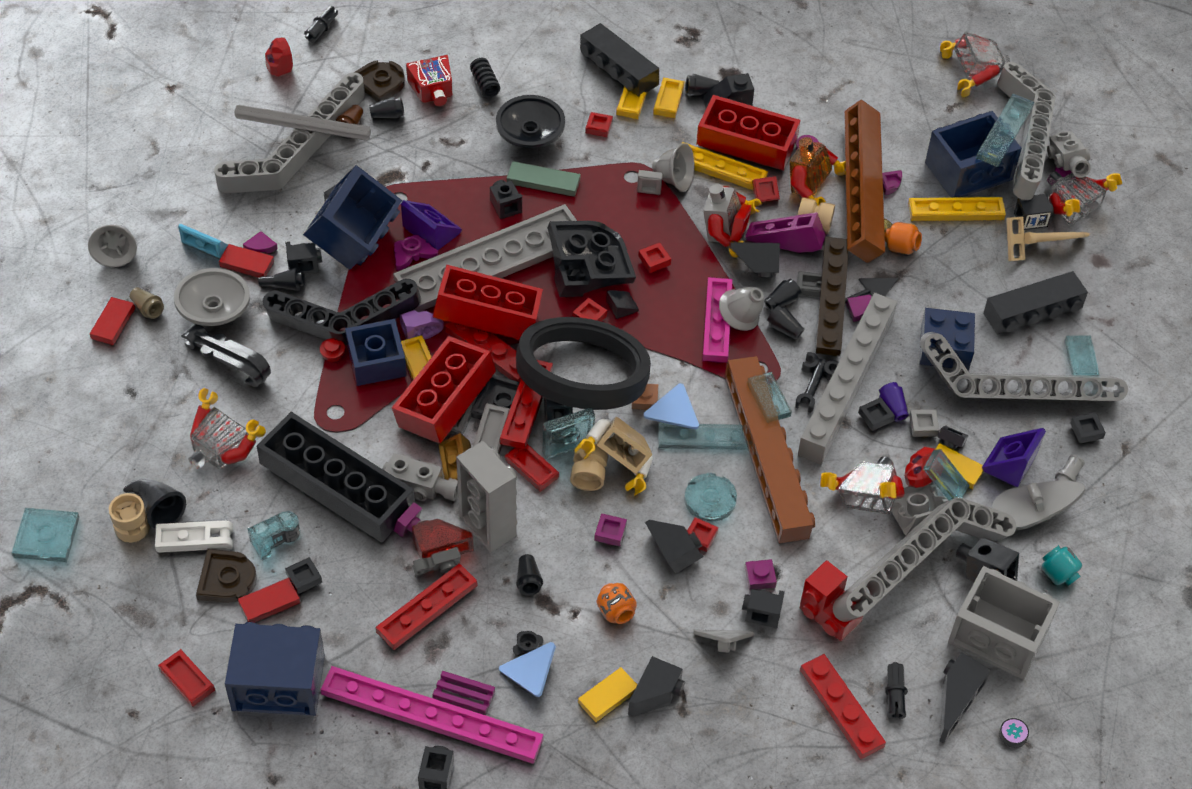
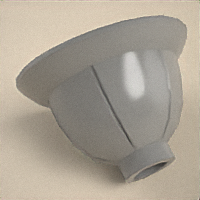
[652,143,694,192]
[88,224,137,267]
[719,287,764,331]

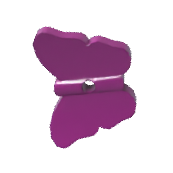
[394,235,438,271]

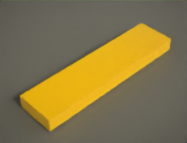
[682,142,768,190]
[908,197,1006,221]

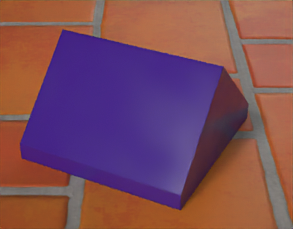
[401,200,462,250]
[982,428,1046,487]

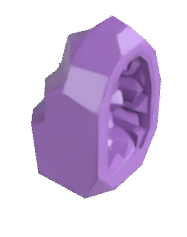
[400,310,444,340]

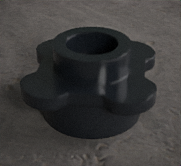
[513,631,543,656]

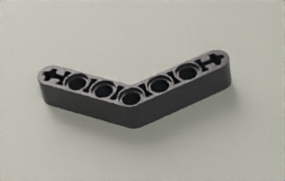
[263,279,421,345]

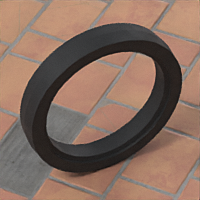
[516,317,651,410]

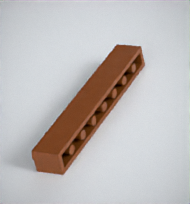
[845,99,885,263]
[725,356,815,544]

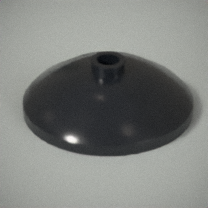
[496,95,565,149]

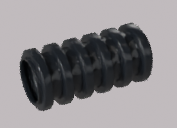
[470,57,501,98]

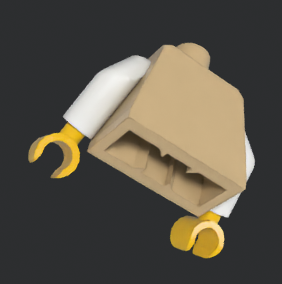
[574,417,653,496]

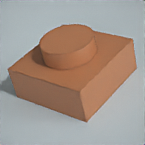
[632,384,659,410]

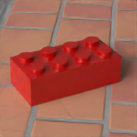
[696,95,801,171]
[433,264,543,340]
[392,336,496,444]

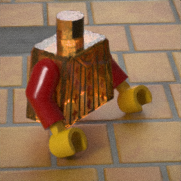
[789,137,846,206]

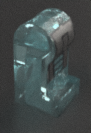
[247,511,301,561]

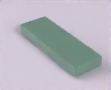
[507,161,581,197]

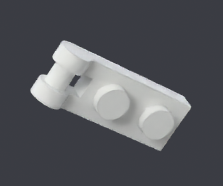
[155,521,233,553]

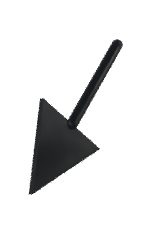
[845,278,899,303]

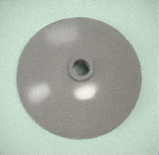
[174,268,250,326]

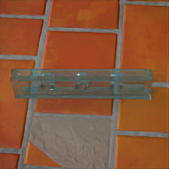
[976,94,1035,167]
[658,423,753,450]

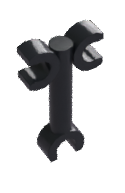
[795,352,839,413]

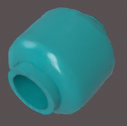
[1042,545,1082,586]

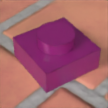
[394,502,422,537]
[594,513,627,547]
[745,559,777,590]

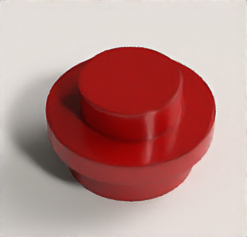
[320,338,345,362]

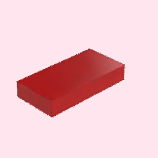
[730,204,752,242]
[219,244,274,278]
[89,297,135,345]
[505,444,559,492]
[238,577,300,623]
[158,649,215,707]

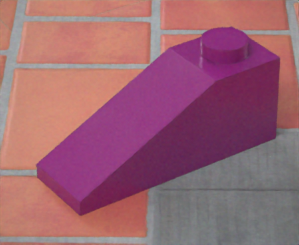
[745,212,826,253]

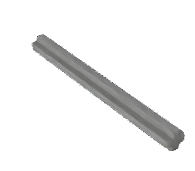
[234,105,371,141]

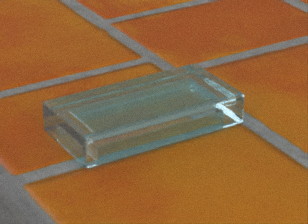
[1065,335,1100,376]
[747,372,792,423]
[923,449,969,500]

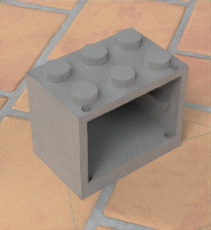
[948,566,1060,680]

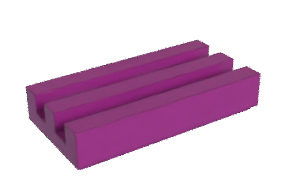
[432,670,495,715]

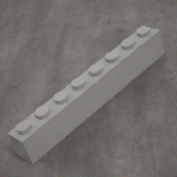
[798,293,897,465]

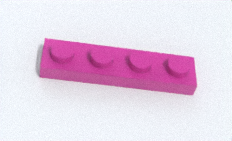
[702,277,732,363]

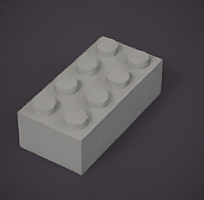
[456,441,518,552]

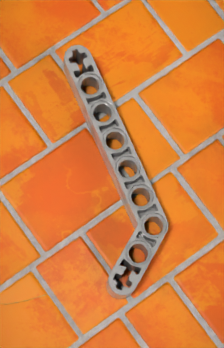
[997,62,1056,200]
[214,73,365,193]
[920,332,1128,401]
[833,497,1016,622]

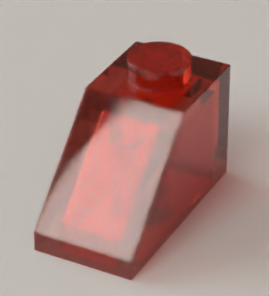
[412,518,474,559]

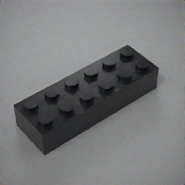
[256,412,415,543]

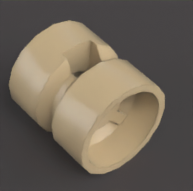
[798,197,835,235]
[570,444,609,491]
[109,493,150,543]

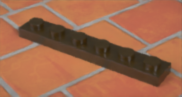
[815,236,848,356]

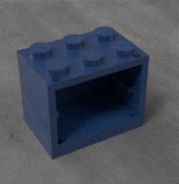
[925,111,1022,198]
[303,165,402,270]
[225,622,325,716]

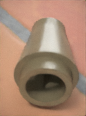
[129,287,164,319]

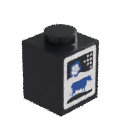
[1014,194,1054,230]

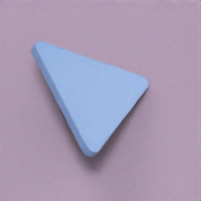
[644,383,699,430]
[499,642,556,697]

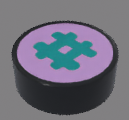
[999,718,1029,748]

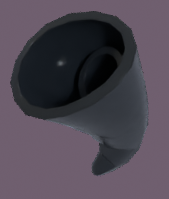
[123,479,187,529]

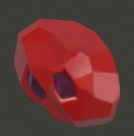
[265,37,293,77]
[904,447,942,488]

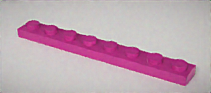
[320,666,544,764]

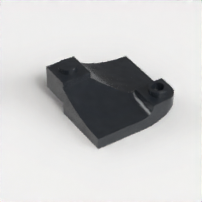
[547,221,636,297]

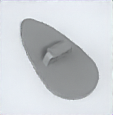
[992,481,1085,530]

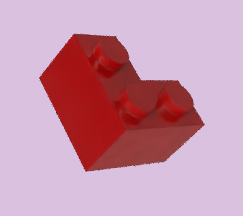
[799,560,863,641]

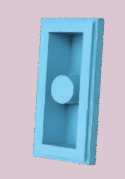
[178,224,228,258]

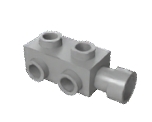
[1047,131,1091,178]
[382,453,458,501]

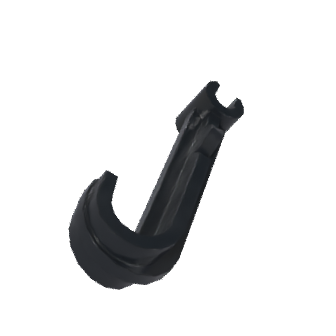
[181,324,271,387]

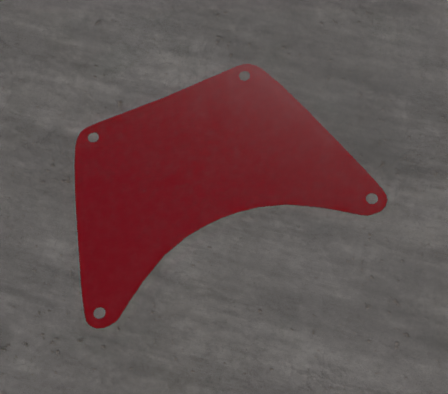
[314,162,781,432]

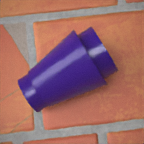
[879,382,909,422]

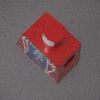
[406,55,453,106]

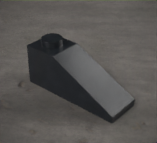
[939,652,991,744]

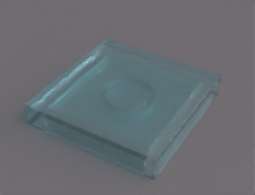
[542,407,595,459]
[12,508,80,563]

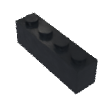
[580,23,659,97]
[983,271,1088,335]

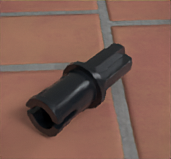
[304,6,338,43]
[885,662,908,719]

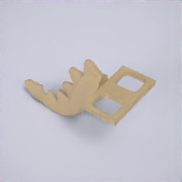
[1006,217,1090,261]

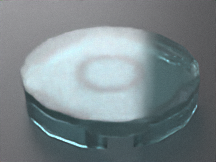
[684,473,737,522]

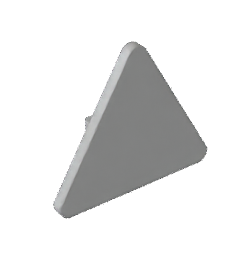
[694,630,754,653]

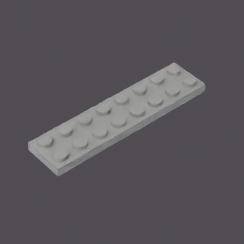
[393,204,577,312]

